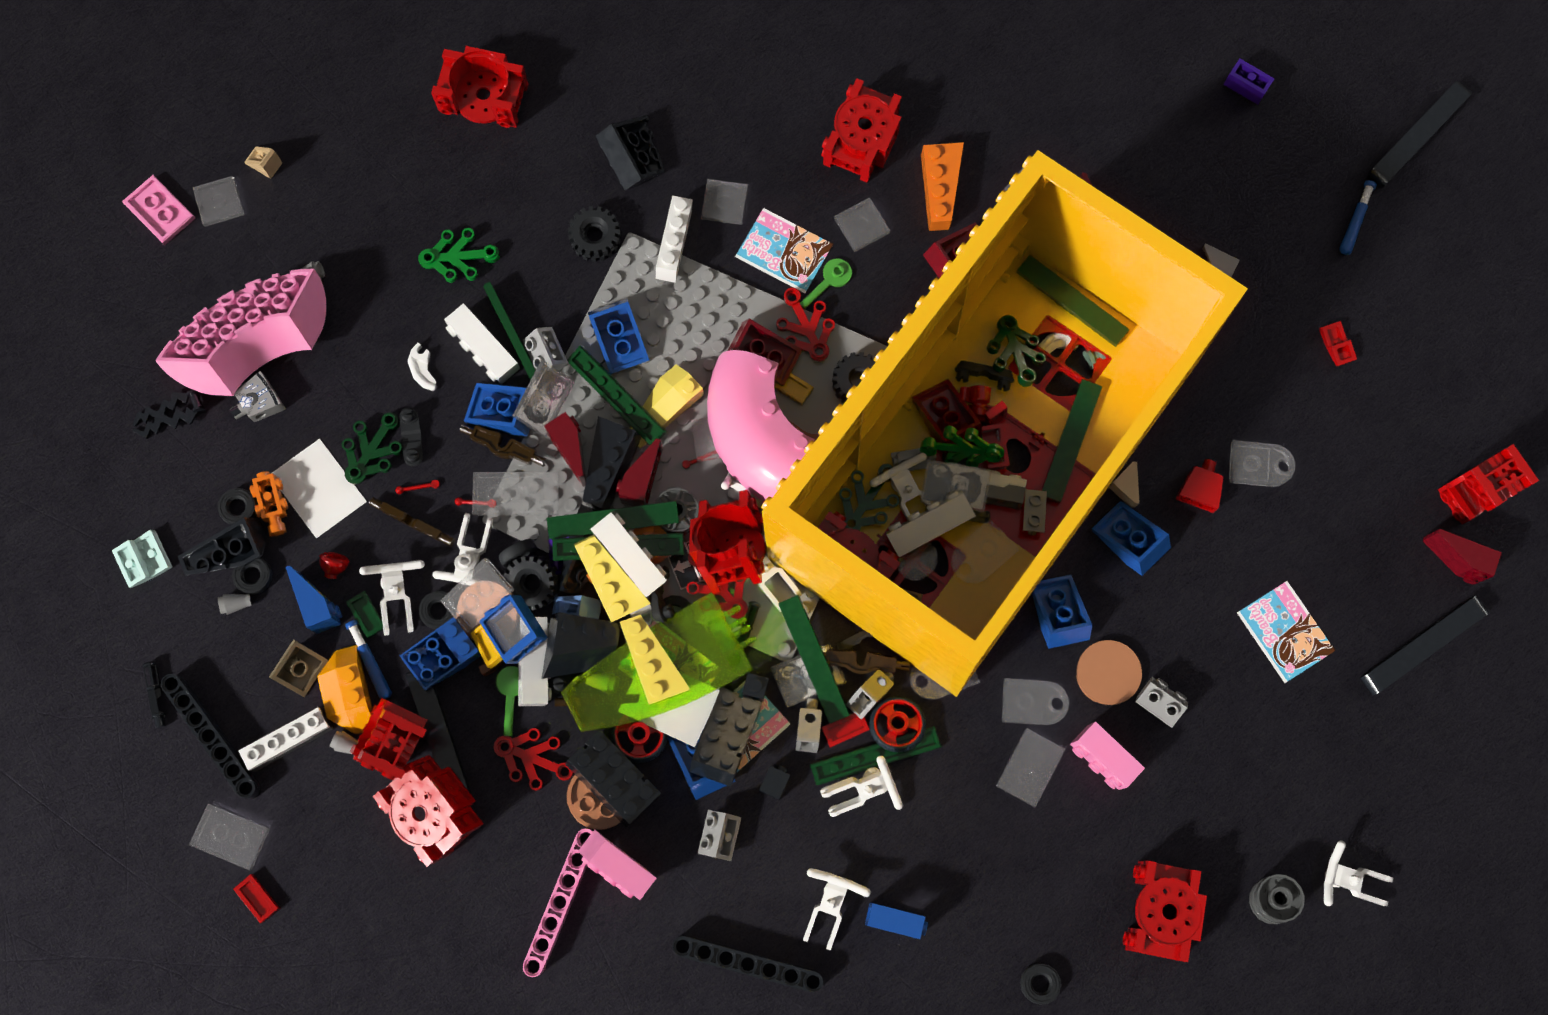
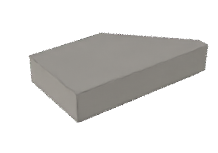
[1202,243,1240,277]

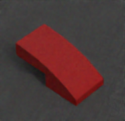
[1319,321,1357,366]

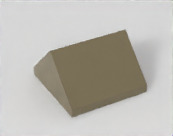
[269,639,328,697]

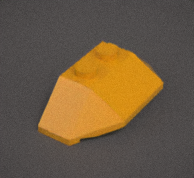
[317,645,373,734]

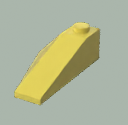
[630,364,704,449]

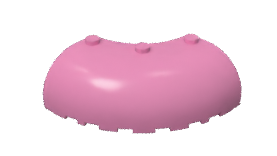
[155,269,326,396]
[707,350,815,503]

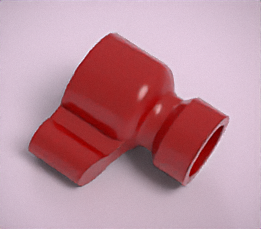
[960,385,991,419]

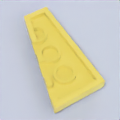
[574,535,651,622]
[620,615,690,705]

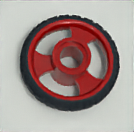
[870,696,926,753]
[611,714,668,763]

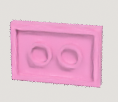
[122,175,195,245]

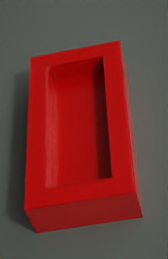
[985,401,1007,426]
[821,713,870,748]
[233,874,280,923]

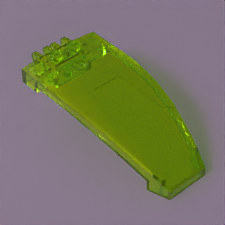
[561,592,757,732]

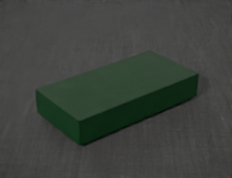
[346,591,383,639]

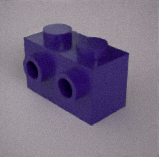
[1223,58,1274,105]

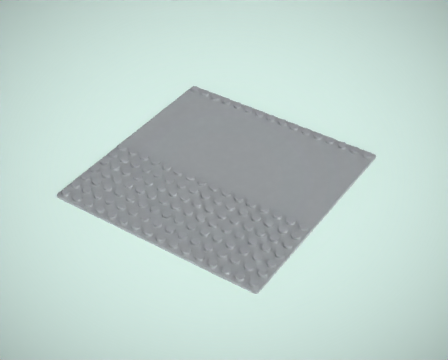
[482,233,888,663]

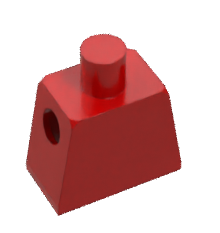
[1175,459,1223,513]

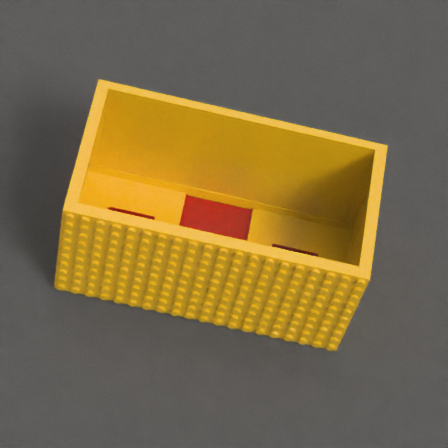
[761,150,1248,697]

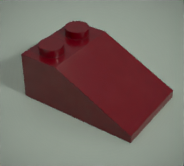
[923,222,977,279]
[728,318,802,386]
[912,379,981,456]
[544,412,586,487]
[616,438,663,506]
[1423,529,1502,584]

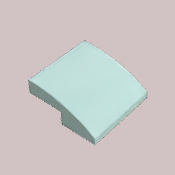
[112,530,172,588]

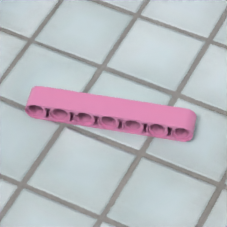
[523,828,593,977]

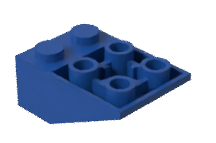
[400,617,481,691]

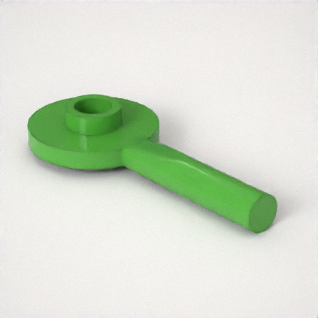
[800,259,852,310]
[496,666,518,736]

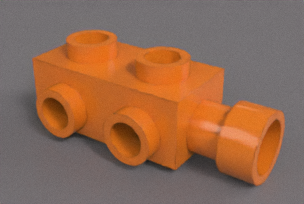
[250,471,288,536]

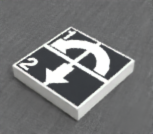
[667,541,704,590]

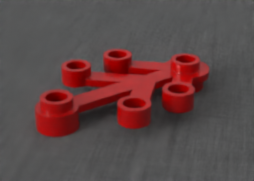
[776,288,835,362]
[686,553,748,619]
[494,728,574,791]

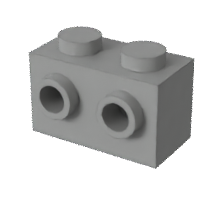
[522,327,568,373]
[1136,677,1188,728]
[698,810,741,861]

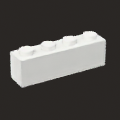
[655,196,693,283]
[444,303,520,385]
[886,491,976,557]
[590,512,667,597]
[518,617,552,706]

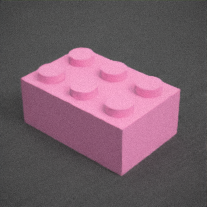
[1070,721,1145,790]
[578,829,656,900]

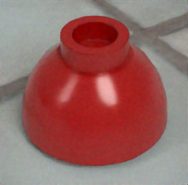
[319,552,349,579]

